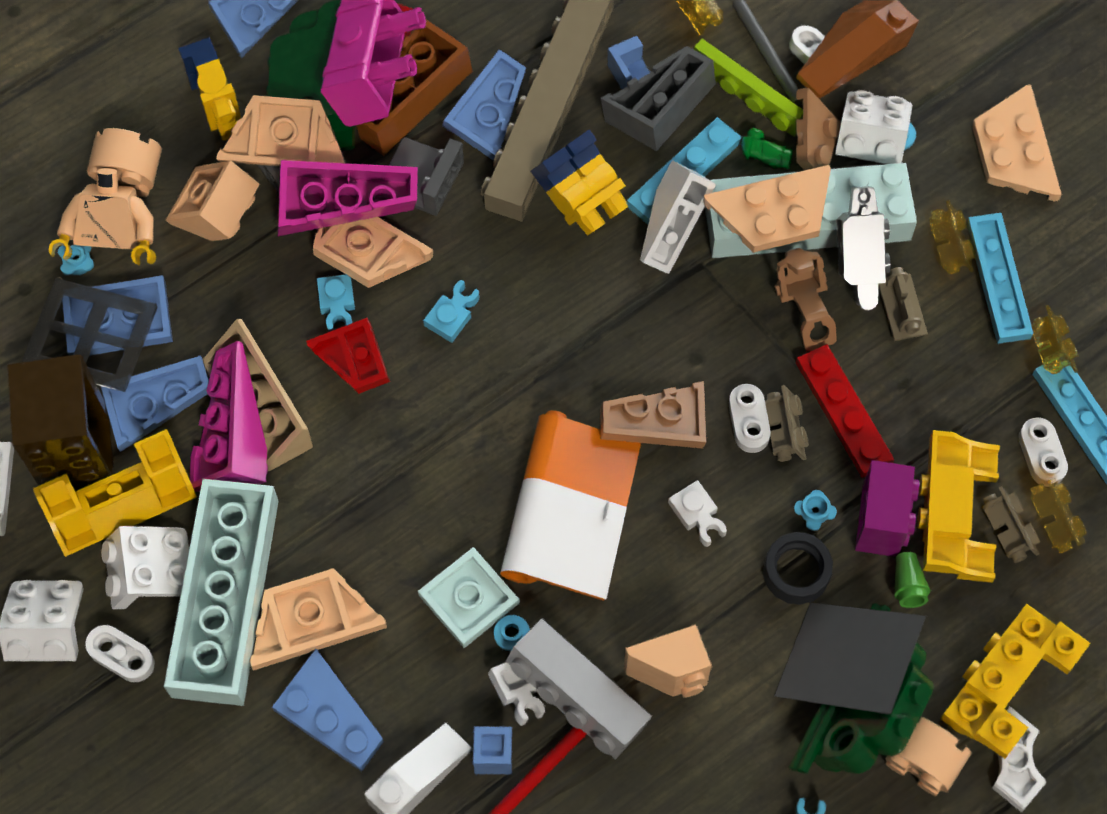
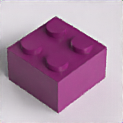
[855,460,920,557]

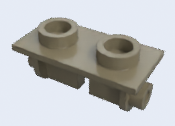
[878,267,928,341]
[765,385,809,462]
[983,486,1040,563]

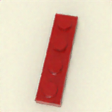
[796,344,894,478]

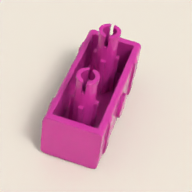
[321,0,426,127]

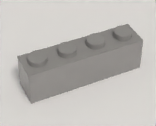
[506,618,652,760]

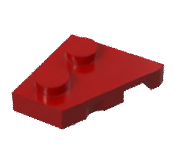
[306,318,390,394]

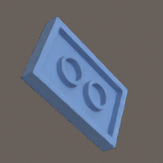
[61,275,173,357]

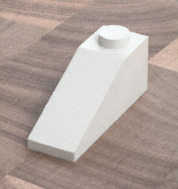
[640,160,716,274]
[364,723,472,814]

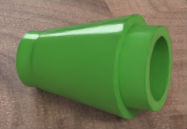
[894,552,931,608]

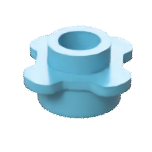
[58,245,94,275]
[794,490,837,531]

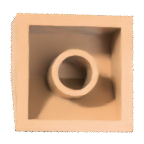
[165,160,260,241]
[624,625,712,697]

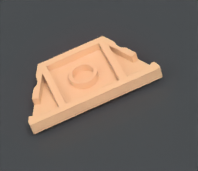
[972,85,1062,201]
[216,95,345,166]
[703,165,831,253]
[313,217,433,288]
[250,568,387,671]

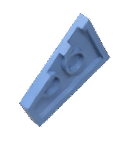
[208,0,298,58]
[443,49,526,161]
[101,356,209,452]
[272,649,384,771]

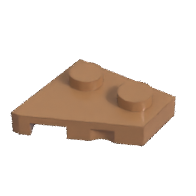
[796,88,841,170]

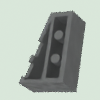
[601,46,716,151]

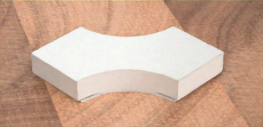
[992,707,1046,812]

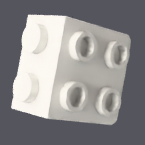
[835,90,912,164]
[101,526,189,609]
[0,580,83,661]

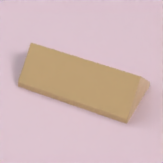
[203,319,313,471]

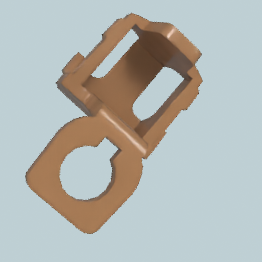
[775,248,837,351]

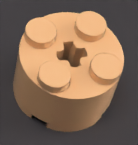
[87,128,162,197]
[885,717,971,796]

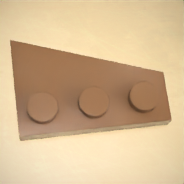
[600,381,706,449]

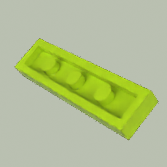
[694,39,803,137]

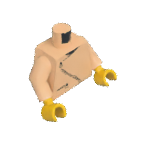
[49,168,156,266]

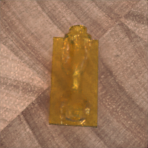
[676,0,724,35]
[929,200,976,274]
[1031,305,1079,374]
[1030,478,1087,554]

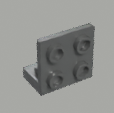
[389,137,464,216]

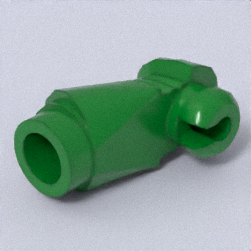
[741,128,793,169]

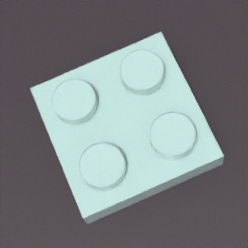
[418,547,520,648]

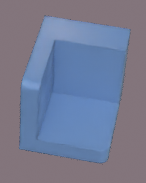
[607,36,650,89]
[473,727,512,774]

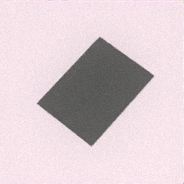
[775,603,926,714]

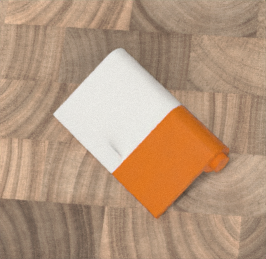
[500,411,641,601]

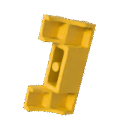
[33,429,197,557]
[917,430,1000,583]
[940,604,1091,759]

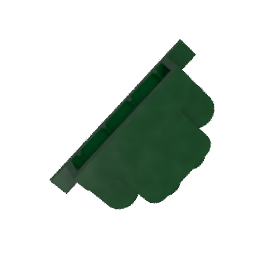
[266,0,355,152]
[788,603,934,774]

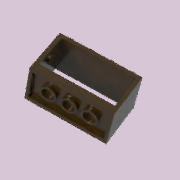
[7,354,114,491]

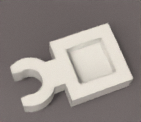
[668,480,727,547]
[488,662,545,726]

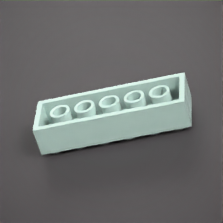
[705,163,917,258]
[164,479,279,706]

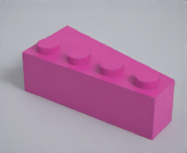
[278,160,418,236]

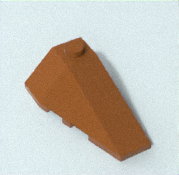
[796,0,919,99]

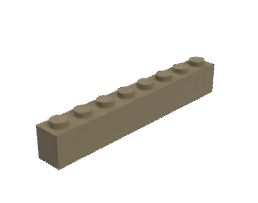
[481,0,614,222]

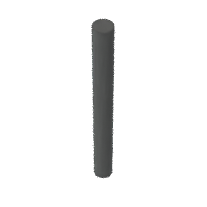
[732,0,802,105]

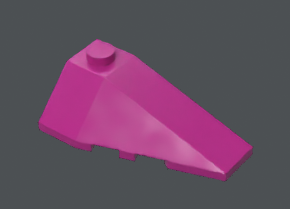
[190,341,268,492]

